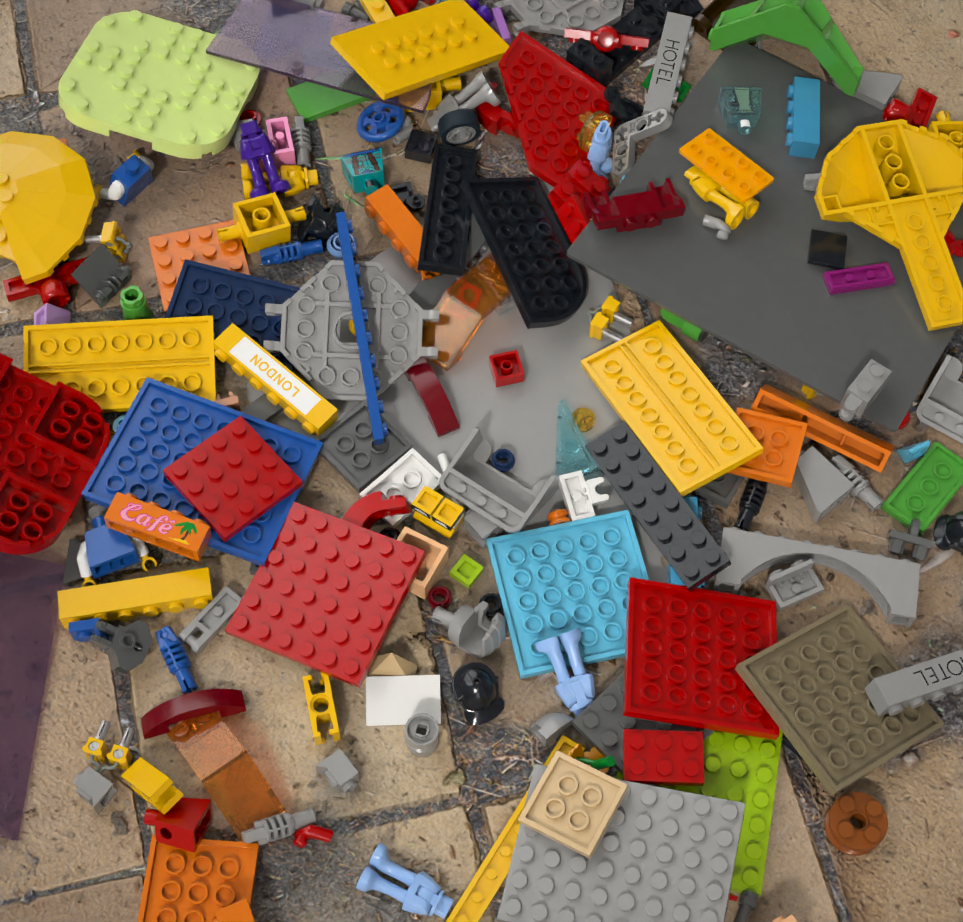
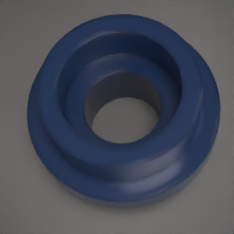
[491,449,515,472]

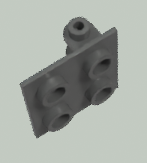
[71,244,132,308]

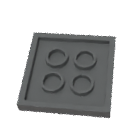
[315,400,413,493]

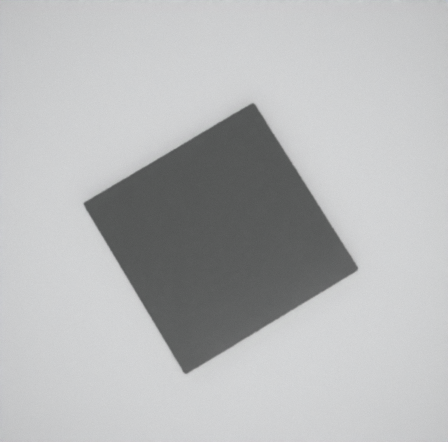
[567,43,963,432]

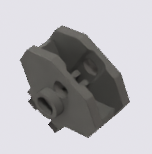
[89,620,152,675]

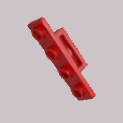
[548,194,591,244]

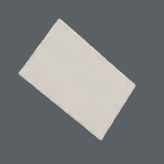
[366,675,441,726]

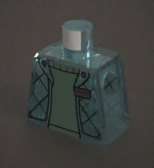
[717,87,762,135]

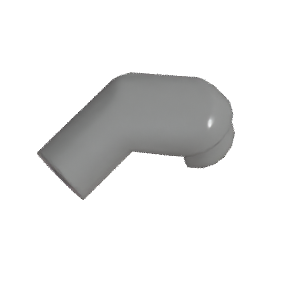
[392,115,413,145]
[702,214,731,240]

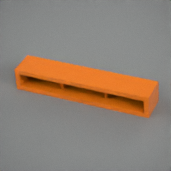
[751,384,895,473]

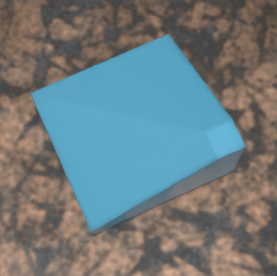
[896,440,930,463]

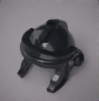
[296,193,345,243]
[933,511,963,556]
[449,662,504,725]

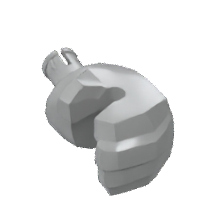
[432,601,506,659]

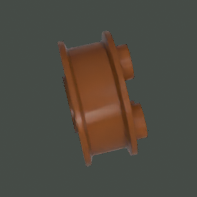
[824,792,888,856]

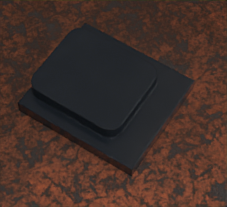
[807,229,847,270]

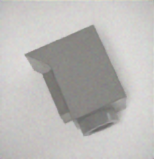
[463,509,503,548]
[316,749,360,794]
[73,766,118,815]

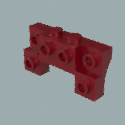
[582,178,686,233]

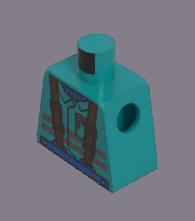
[340,147,385,195]

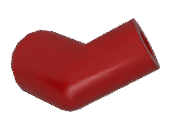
[293,824,333,848]

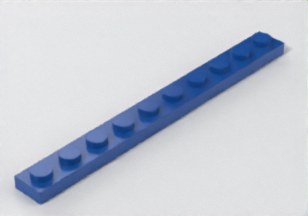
[336,212,388,445]

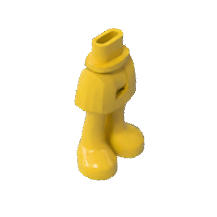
[240,163,318,200]
[684,165,759,230]

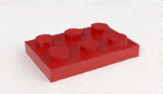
[623,729,704,786]

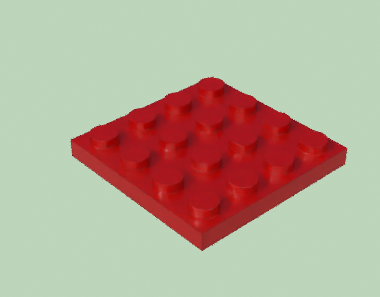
[163,416,303,542]

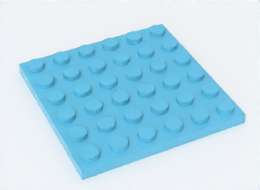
[486,510,649,679]

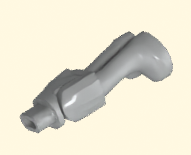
[426,71,501,133]

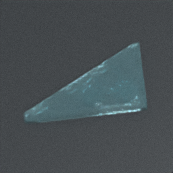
[555,400,599,477]

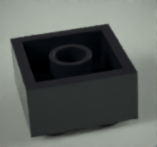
[404,129,438,164]

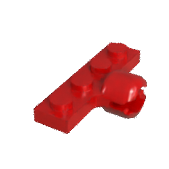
[564,25,649,52]
[882,87,938,128]
[3,258,86,308]

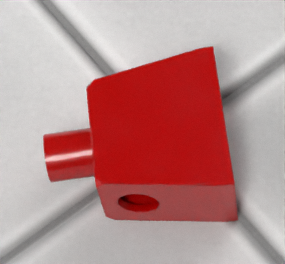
[144,798,212,852]

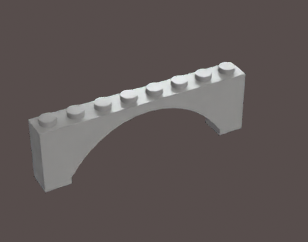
[713,527,921,627]

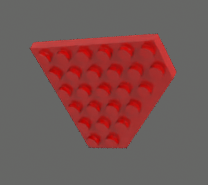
[498,31,621,187]

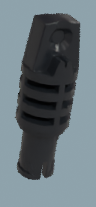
[734,478,768,532]

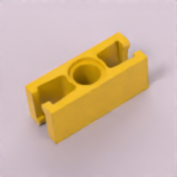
[302,673,341,745]
[121,757,184,815]

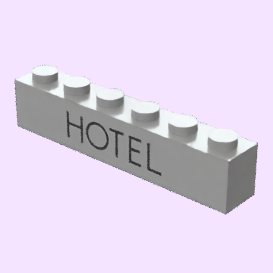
[642,11,694,125]
[864,649,963,716]

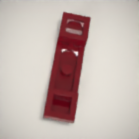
[405,358,460,437]
[141,689,246,739]

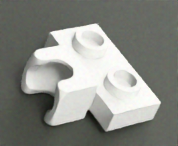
[557,470,609,521]

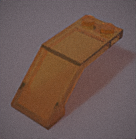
[422,257,511,371]
[166,712,287,842]

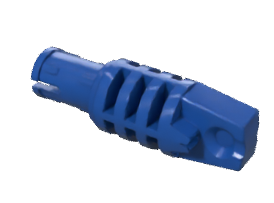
[260,239,323,265]
[156,626,198,694]

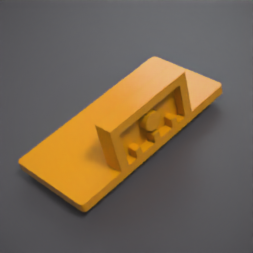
[679,128,774,203]

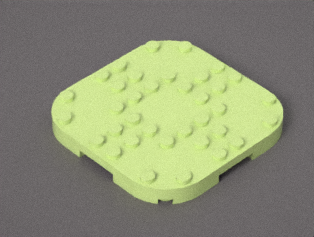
[58,10,260,159]

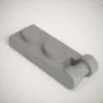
[178,586,242,655]

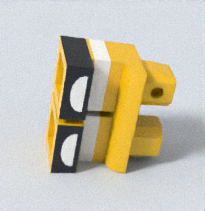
[411,486,464,539]

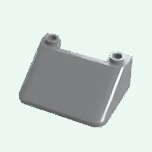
[916,354,963,444]
[439,427,559,533]

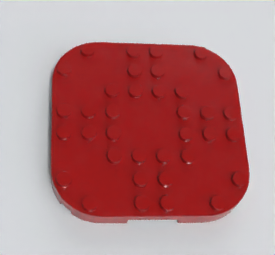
[0,353,110,555]

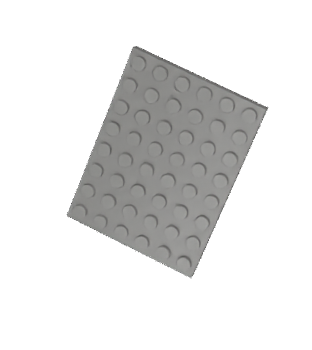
[497,764,746,922]

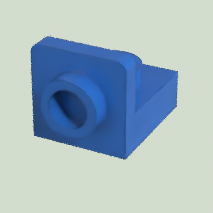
[69,618,109,650]

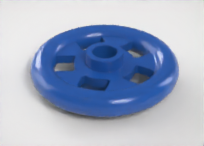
[357,100,405,143]

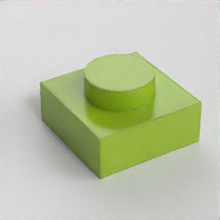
[449,554,484,589]

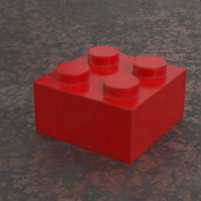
[489,350,525,387]

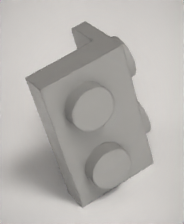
[765,559,824,612]

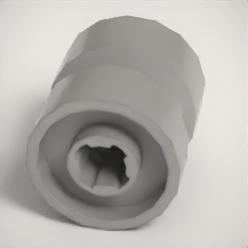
[405,713,439,757]

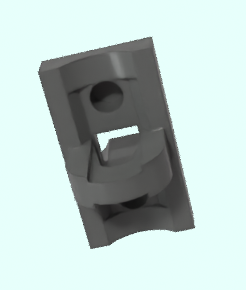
[887,518,936,561]

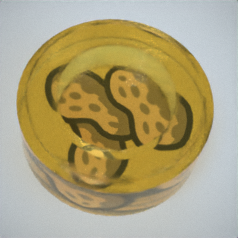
[571,408,595,432]

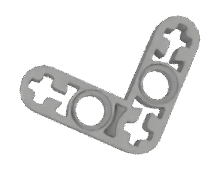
[612,108,673,180]

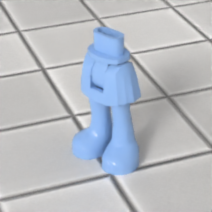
[587,120,613,180]
[535,628,595,717]
[356,843,454,919]

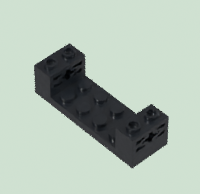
[566,0,681,87]

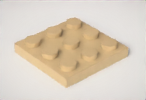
[518,750,629,859]

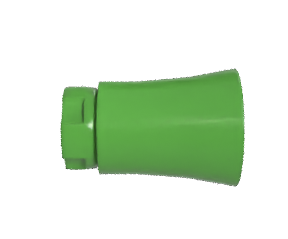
[120,285,155,320]

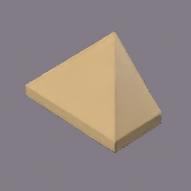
[363,653,418,684]

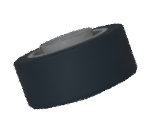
[438,109,481,146]

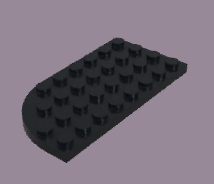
[460,177,586,329]

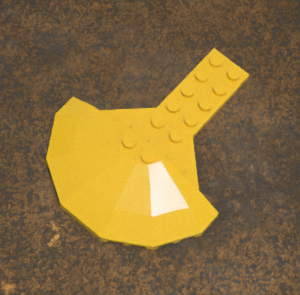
[814,119,963,331]
[0,131,98,285]

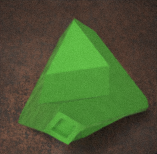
[708,0,864,97]

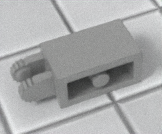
[839,359,892,422]

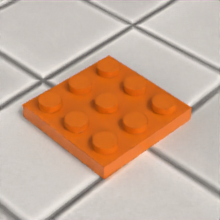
[727,407,808,488]

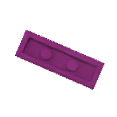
[822,262,896,295]

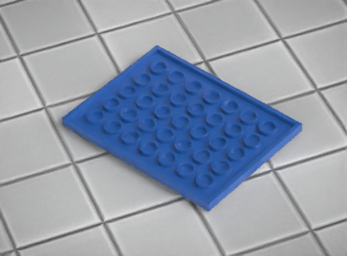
[81,377,323,566]

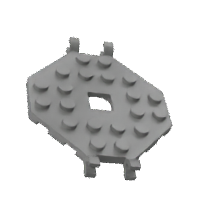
[494,0,624,38]
[263,260,439,402]

